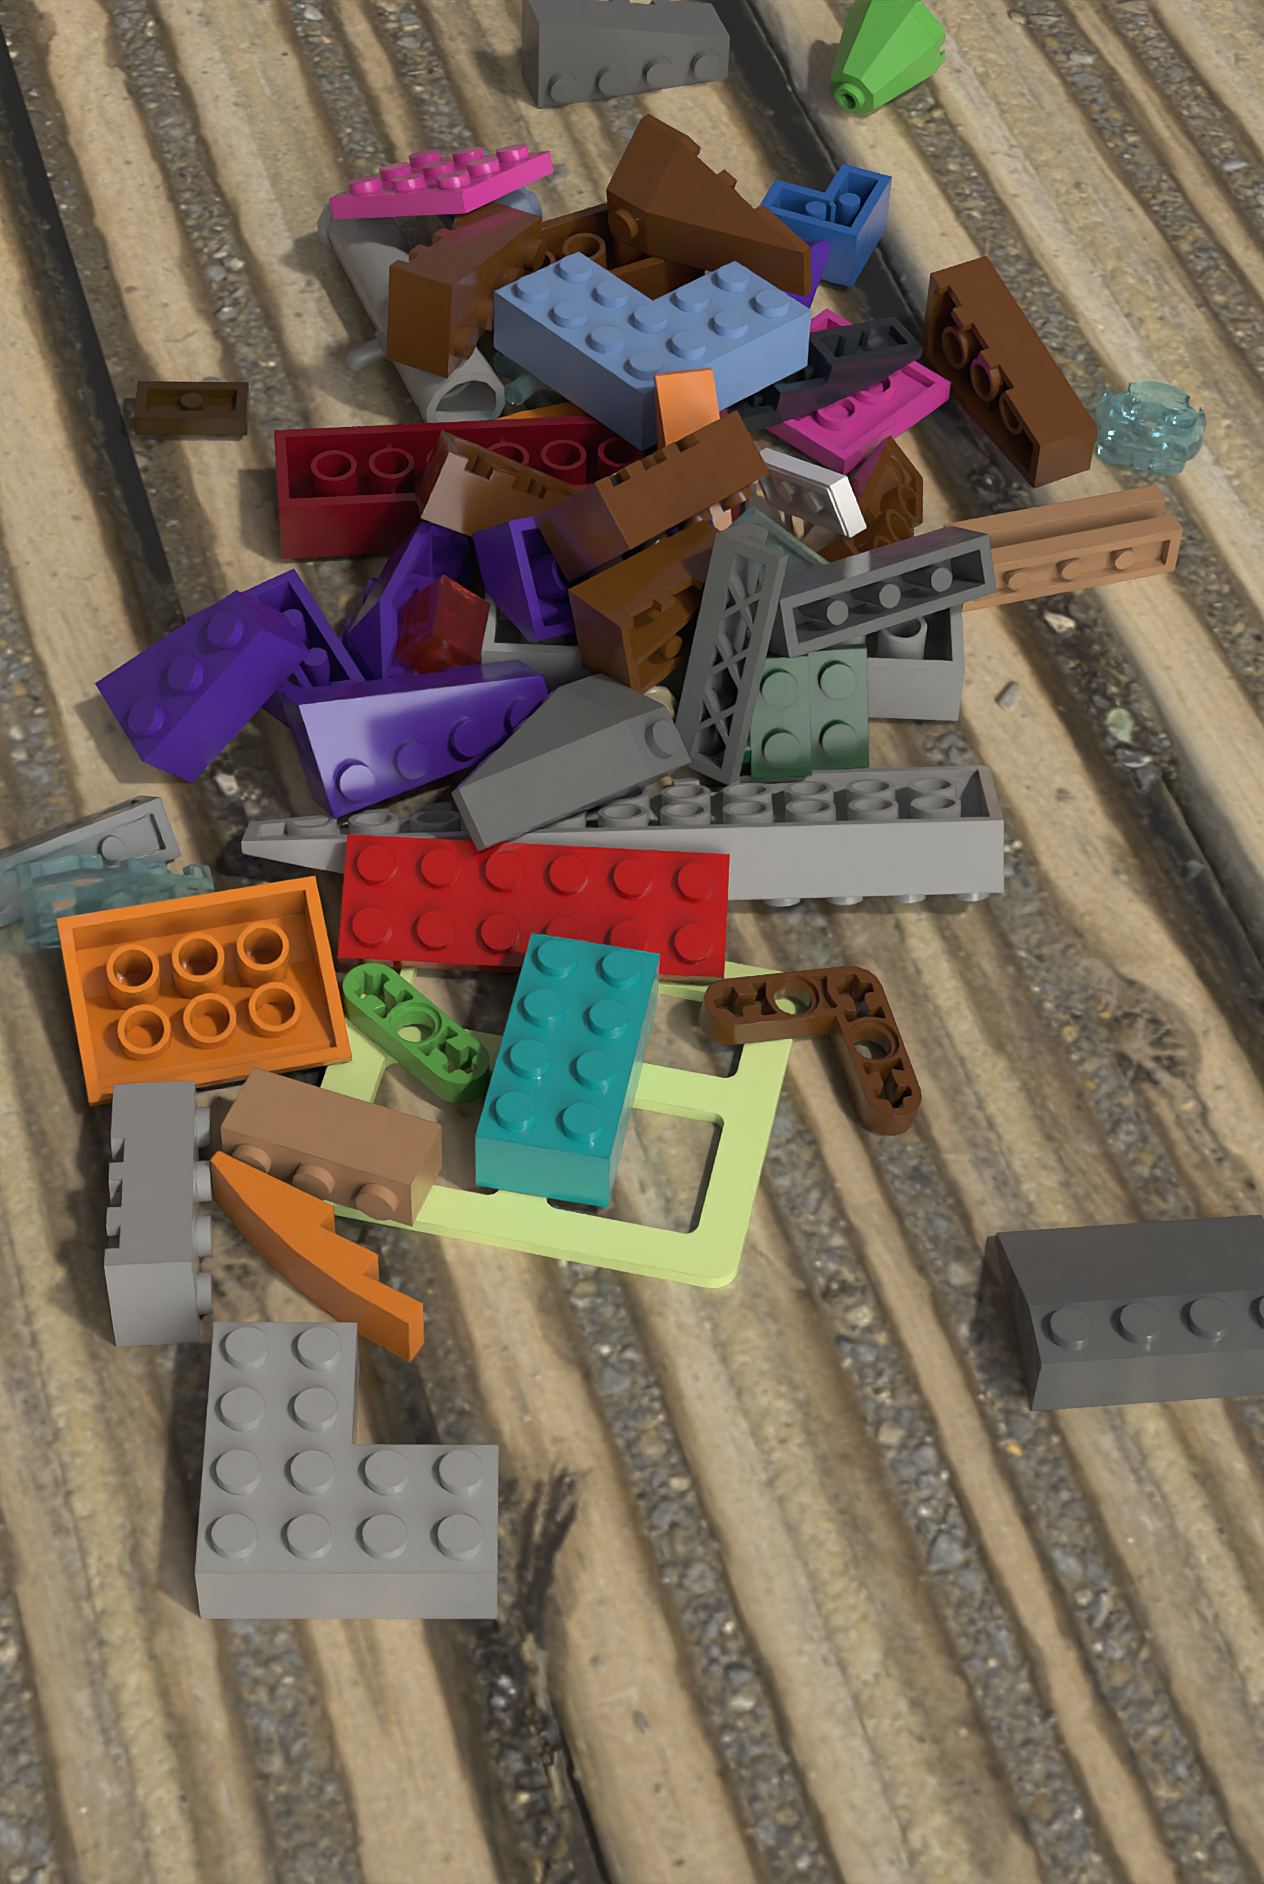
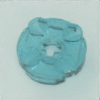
[1094,381,1206,476]

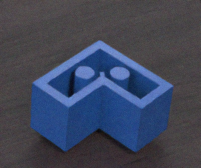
[759,164,892,287]

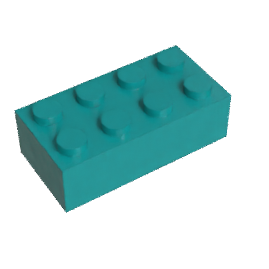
[475,933,660,1208]

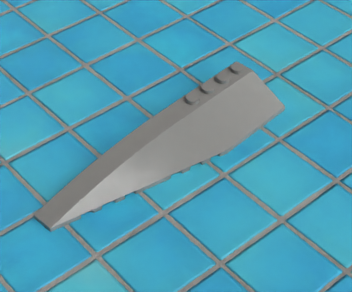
[241,765,1004,907]

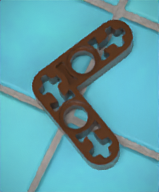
[698,966,922,1136]

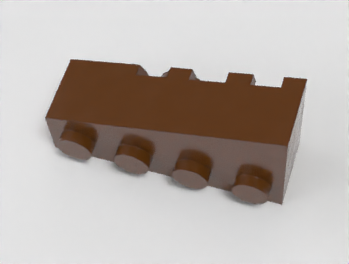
[920,256,1097,488]

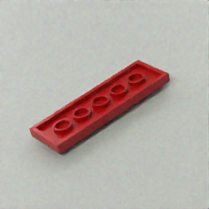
[338,834,730,984]

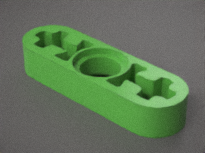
[343,963,490,1104]

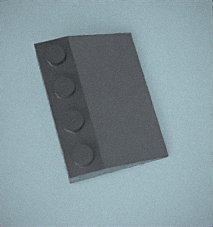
[995,1215,1264,1411]

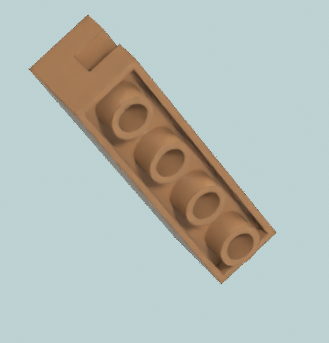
[943,484,1183,612]

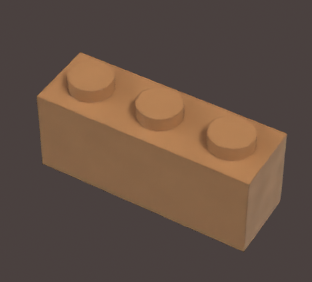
[220,1067,442,1227]

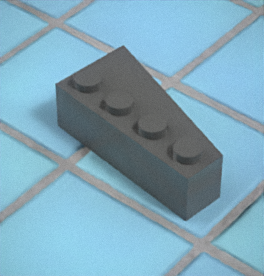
[522,0,730,109]

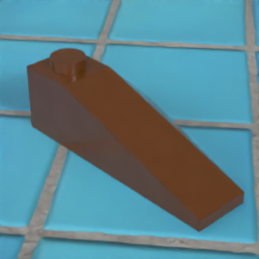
[606,114,812,297]
[787,435,923,575]

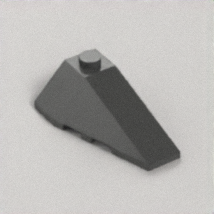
[451,673,692,851]

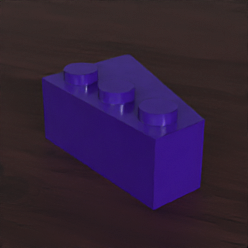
[186,569,366,729]
[95,590,310,783]

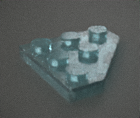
[16,853,215,948]

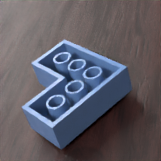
[494,252,812,451]

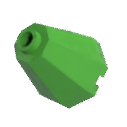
[830,0,945,115]

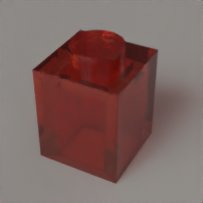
[395,575,491,674]

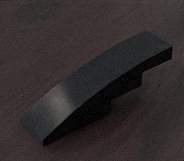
[725,317,924,432]

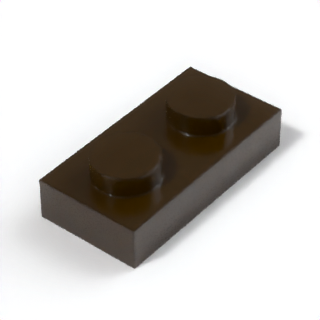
[134,381,250,436]

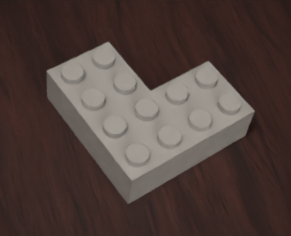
[195,1322,499,1619]

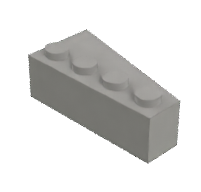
[104,1081,213,1347]

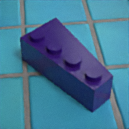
[277,660,548,819]

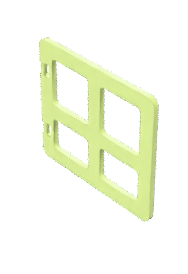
[320,961,802,1288]

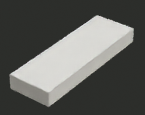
[758,448,867,537]

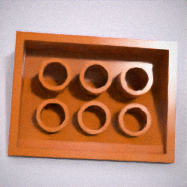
[56,876,352,1107]

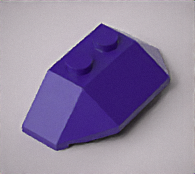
[342,521,476,681]

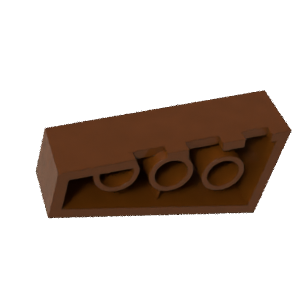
[387,201,546,379]
[534,410,770,583]
[415,430,583,537]

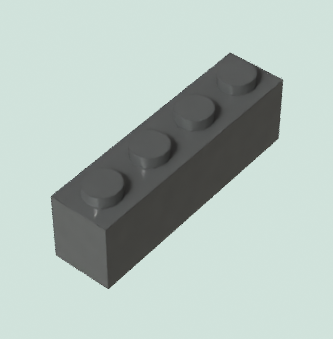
[754,525,997,659]

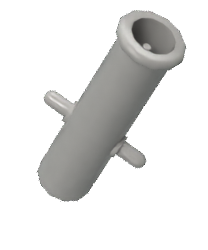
[317,189,506,423]

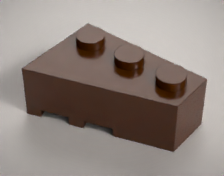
[568,519,759,694]

